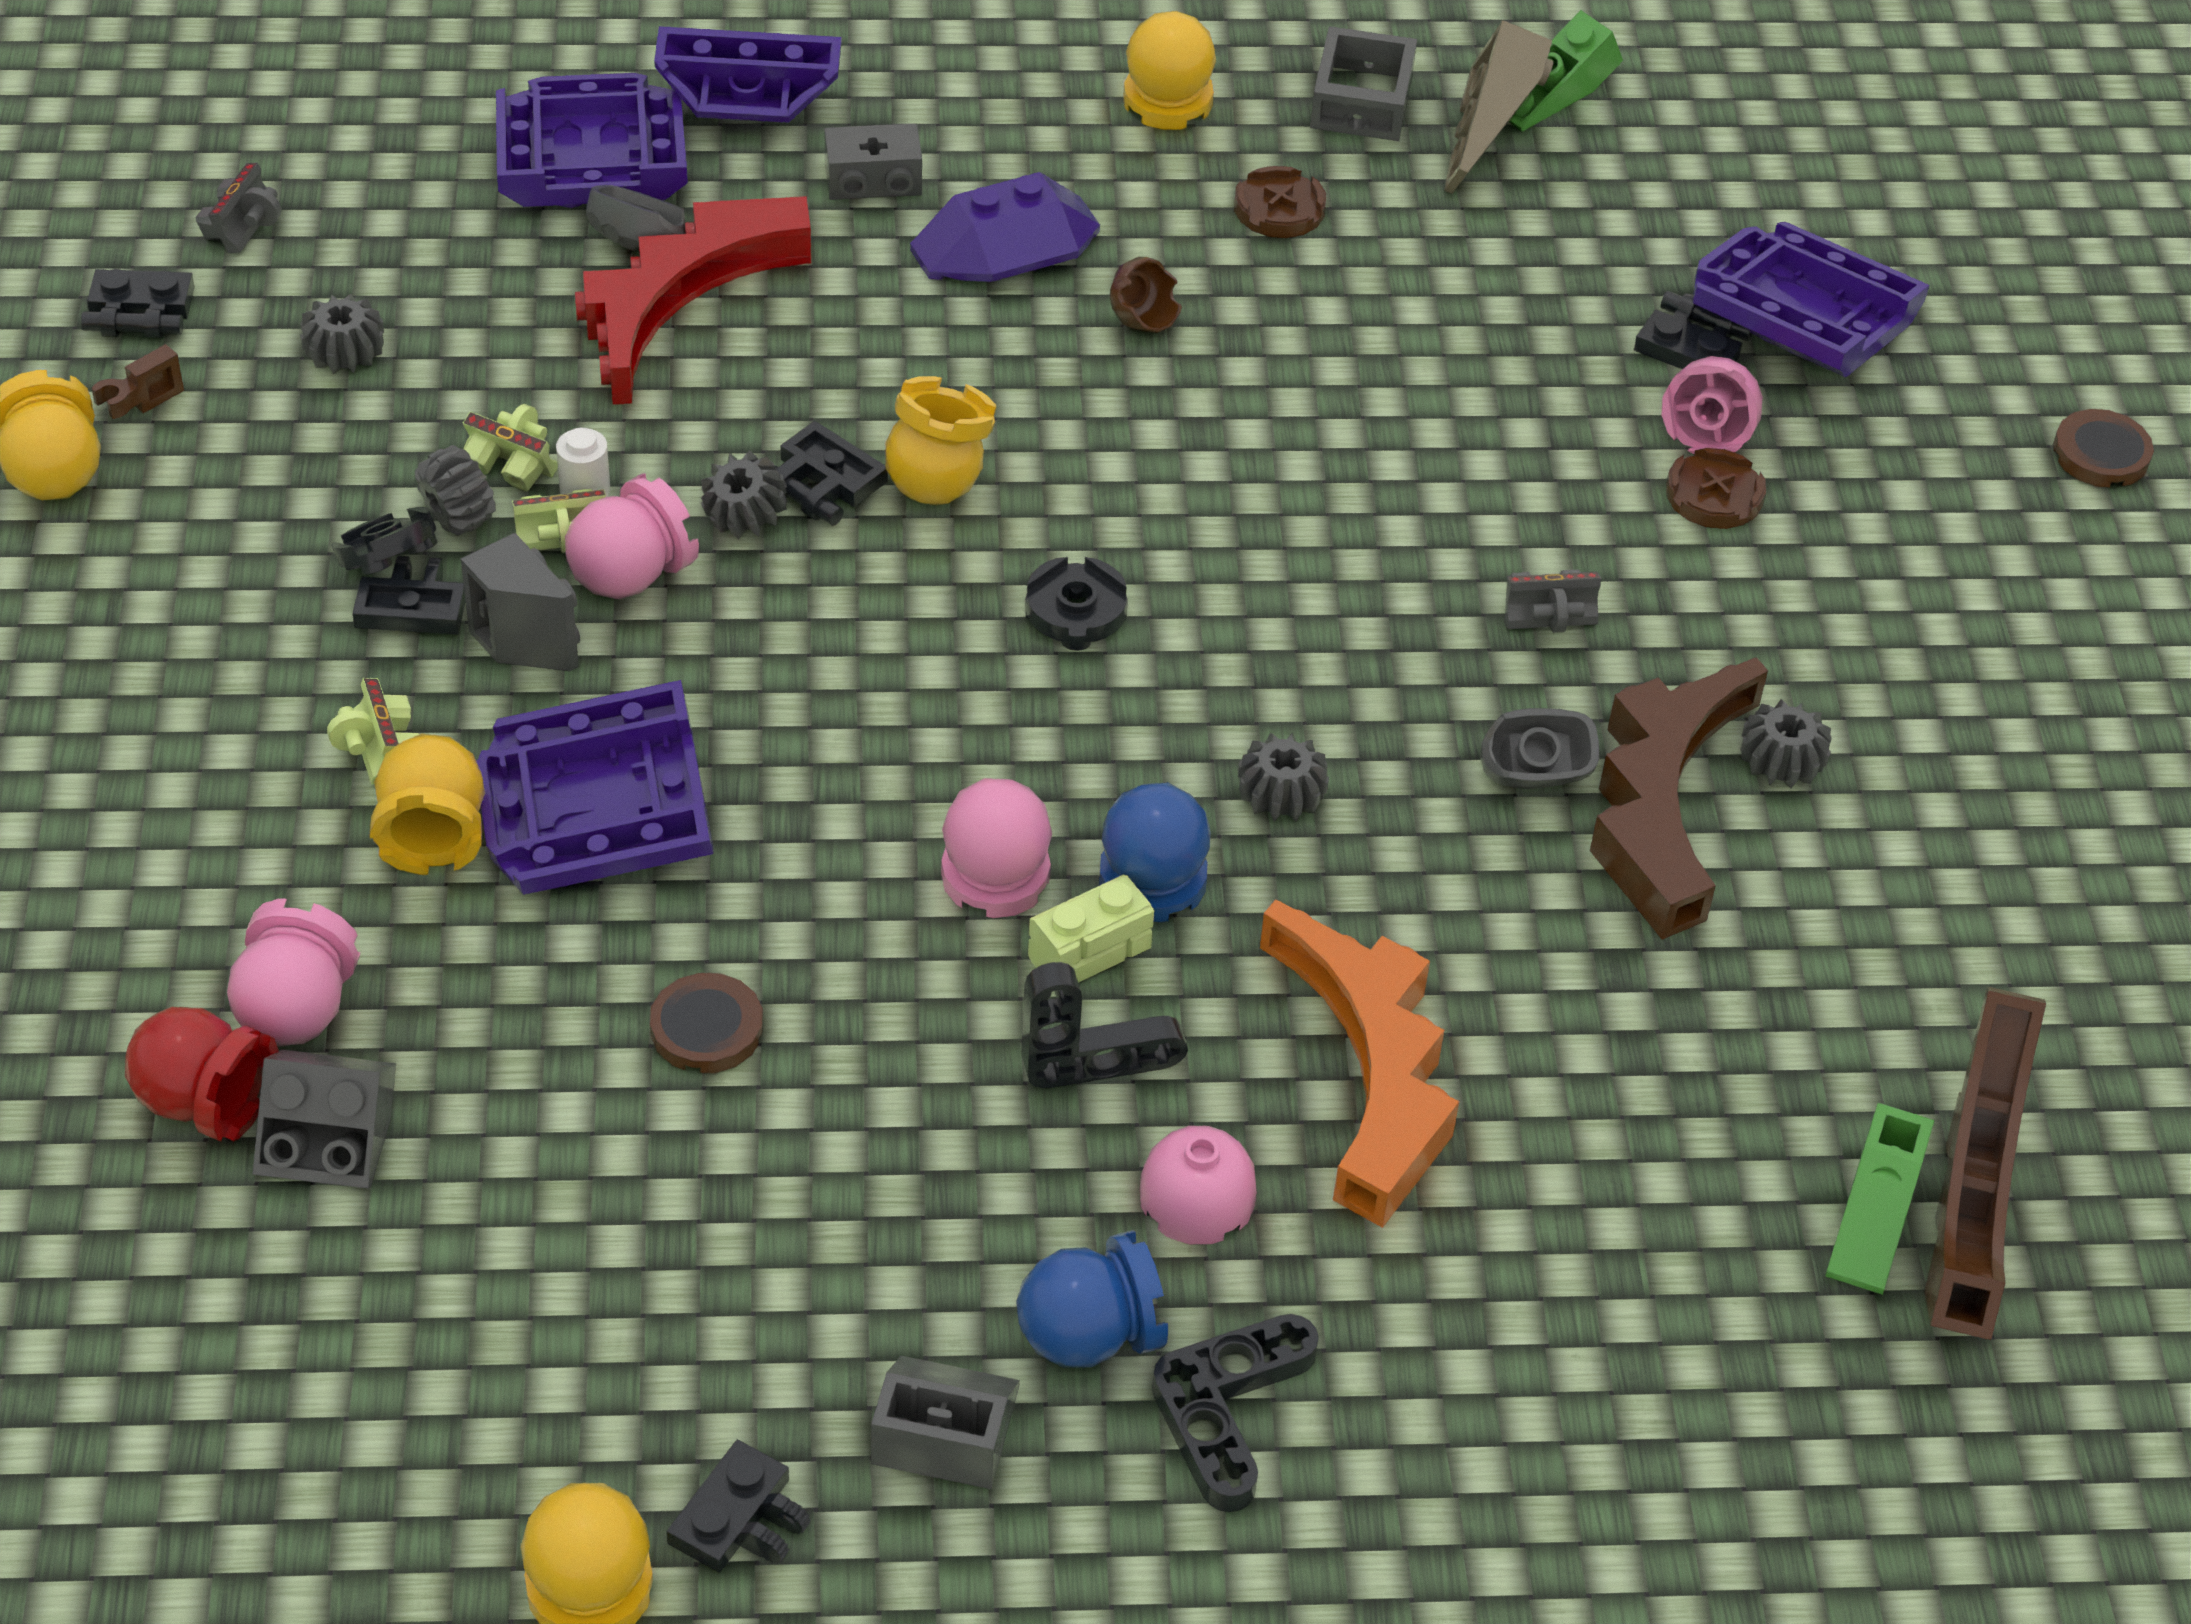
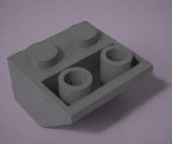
[461,533,580,671]
[252,1050,396,1189]
[871,1356,1020,1489]

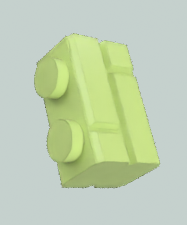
[1028,874,1154,983]

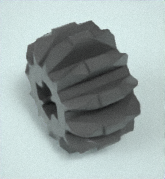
[300,294,384,374]
[415,445,496,536]
[701,450,787,540]
[1740,699,1832,789]
[1238,732,1329,822]

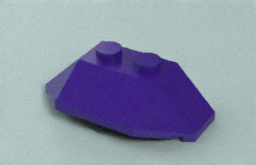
[654,26,842,123]
[910,172,1100,282]

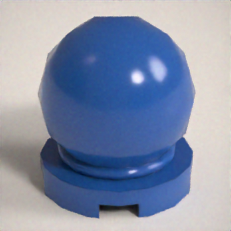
[1099,782,1211,922]
[1016,1230,1168,1368]

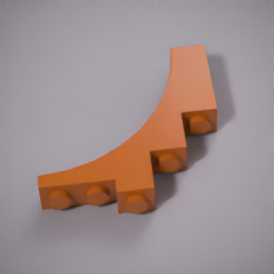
[1260,899,1460,1228]

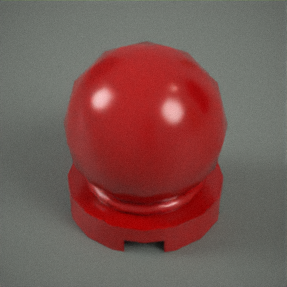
[125,1007,278,1141]

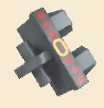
[196,163,282,253]
[1504,569,1601,633]

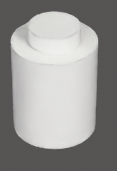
[556,428,610,497]

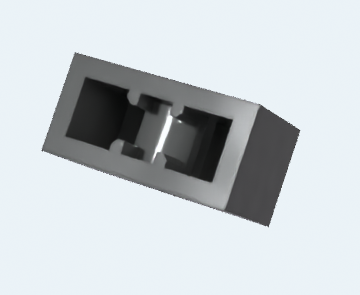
[824,123,922,200]

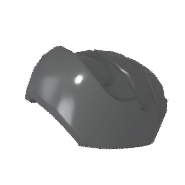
[586,185,686,251]
[1480,708,1599,789]

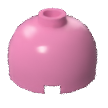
[1661,356,1763,454]
[1140,1126,1257,1245]

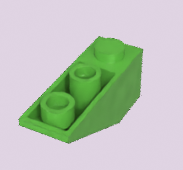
[1509,10,1623,132]
[1825,1103,1935,1295]

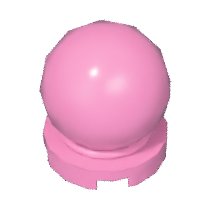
[565,473,699,599]
[941,778,1052,918]
[227,899,360,1047]

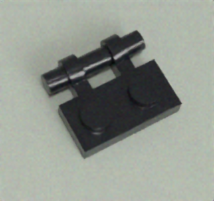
[81,269,195,339]
[1634,290,1753,369]
[774,420,888,526]

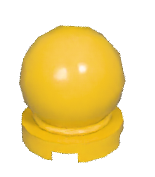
[1123,11,1216,130]
[0,370,101,501]
[885,376,996,505]
[369,733,485,875]
[521,1483,653,1624]

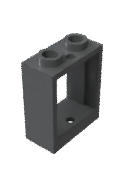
[1310,26,1417,141]

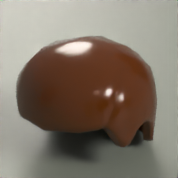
[1110,256,1182,333]

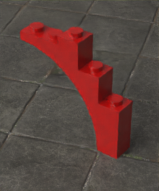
[575,196,811,405]

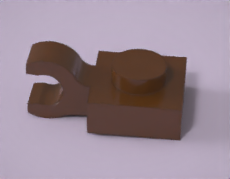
[91,344,184,419]

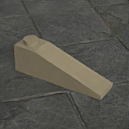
[1444,20,1553,194]

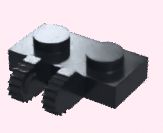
[352,555,466,635]
[666,1439,811,1573]

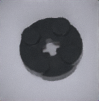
[331,507,438,575]
[1025,557,1128,651]

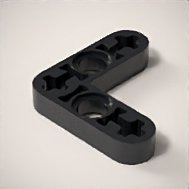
[1021,962,1188,1088]
[1152,1314,1319,1512]

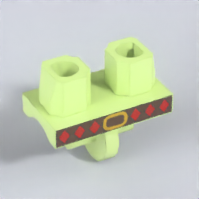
[463,404,558,492]
[512,489,606,553]
[327,678,419,784]

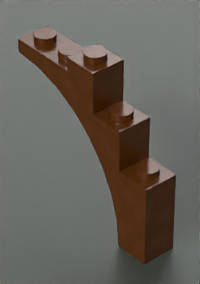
[1590,657,1768,940]
[1925,986,2046,1340]

